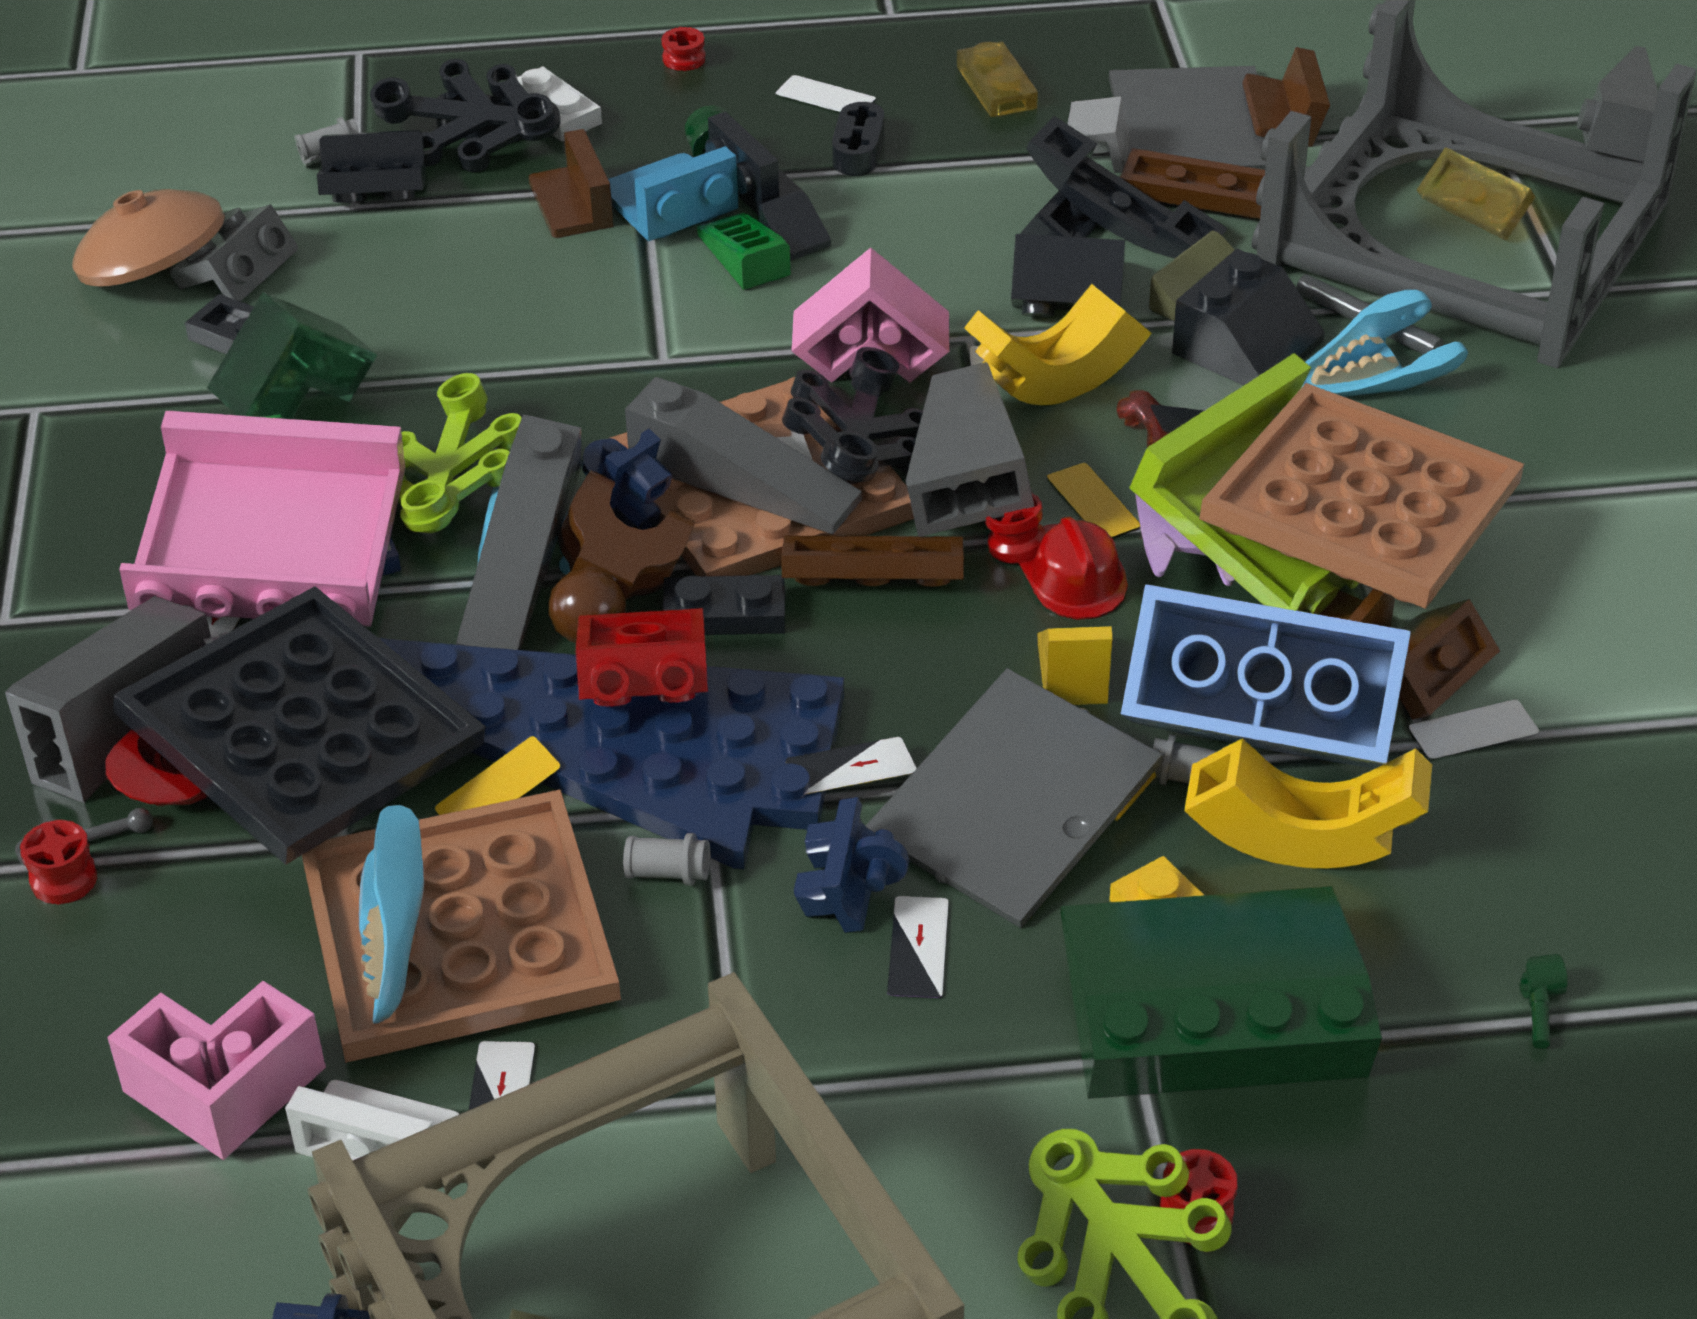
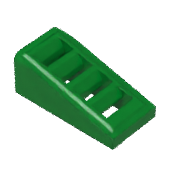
[697,212,791,290]

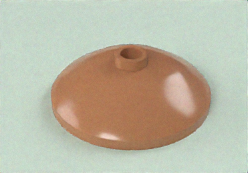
[72,189,225,286]

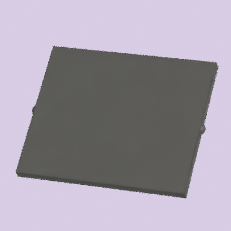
[1109,66,1266,170]
[866,668,1163,928]

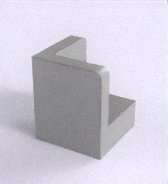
[1068,96,1130,173]

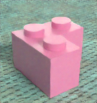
[792,248,949,383]
[107,981,326,1160]

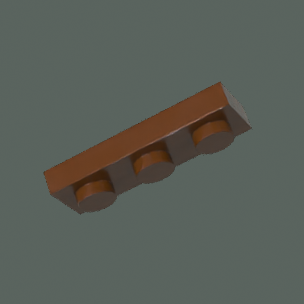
[1120,148,1265,219]
[781,535,964,586]

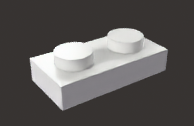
[517,66,602,142]

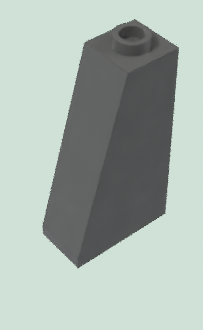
[906,362,1034,537]
[5,596,211,803]

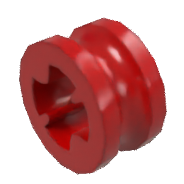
[661,27,706,71]

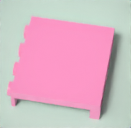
[119,411,405,627]

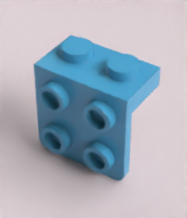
[608,146,738,242]

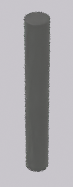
[1296,274,1443,355]

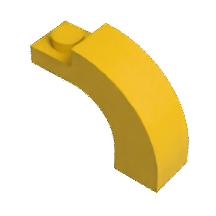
[964,284,1152,405]
[1184,738,1432,869]

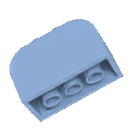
[1121,584,1411,768]

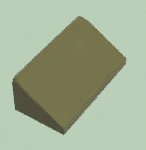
[1149,230,1234,321]

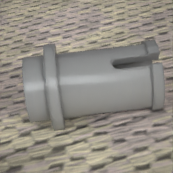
[295,117,360,167]
[1153,734,1217,786]
[623,833,711,886]

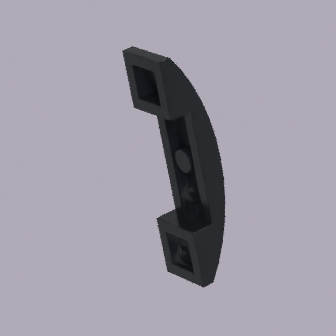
[1026,116,1228,258]

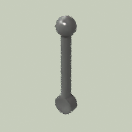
[15,808,153,865]

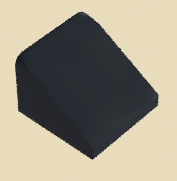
[759,190,831,261]

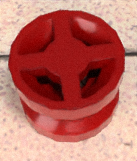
[984,492,1046,563]
[20,820,97,905]
[1160,1149,1237,1245]

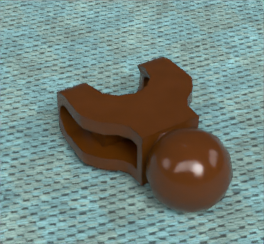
[549,470,695,643]

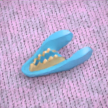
[1302,290,1468,397]
[359,805,425,1024]

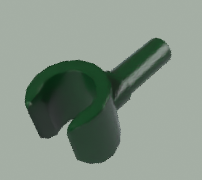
[1519,954,1568,1049]

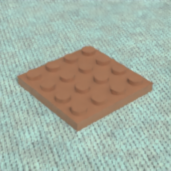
[611,377,914,577]
[1199,383,1524,609]
[302,790,621,1063]

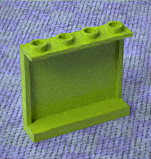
[1129,353,1360,615]

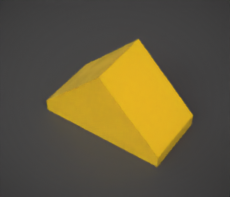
[1037,626,1112,705]

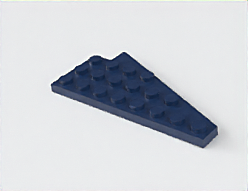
[379,638,845,870]

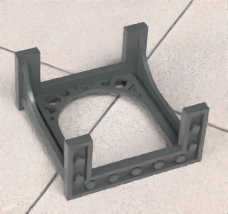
[1252,0,1697,369]

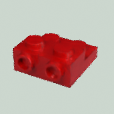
[576,608,708,706]

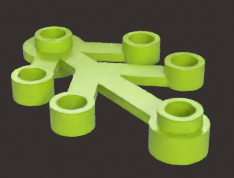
[398,373,522,533]
[1017,1129,1232,1319]

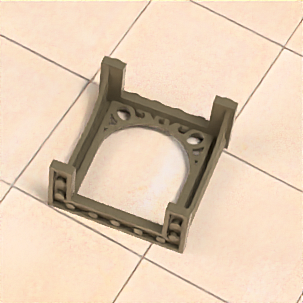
[307,972,965,1319]

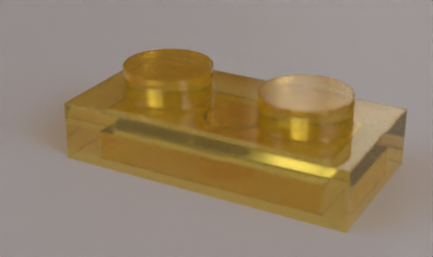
[957,41,1038,117]
[1416,147,1536,241]

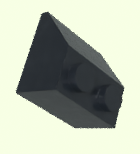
[1011,234,1125,318]
[1172,249,1325,385]

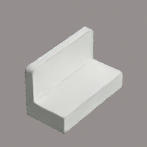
[285,1080,459,1160]

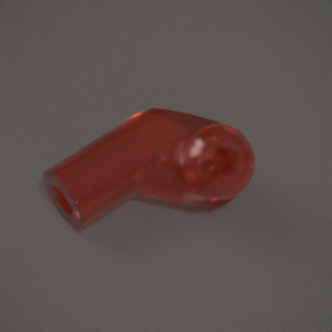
[1116,390,1171,447]

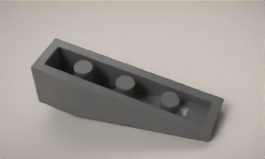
[1577,46,1658,162]
[625,377,862,534]
[456,414,581,650]

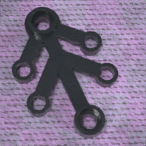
[370,59,561,172]
[782,347,923,484]

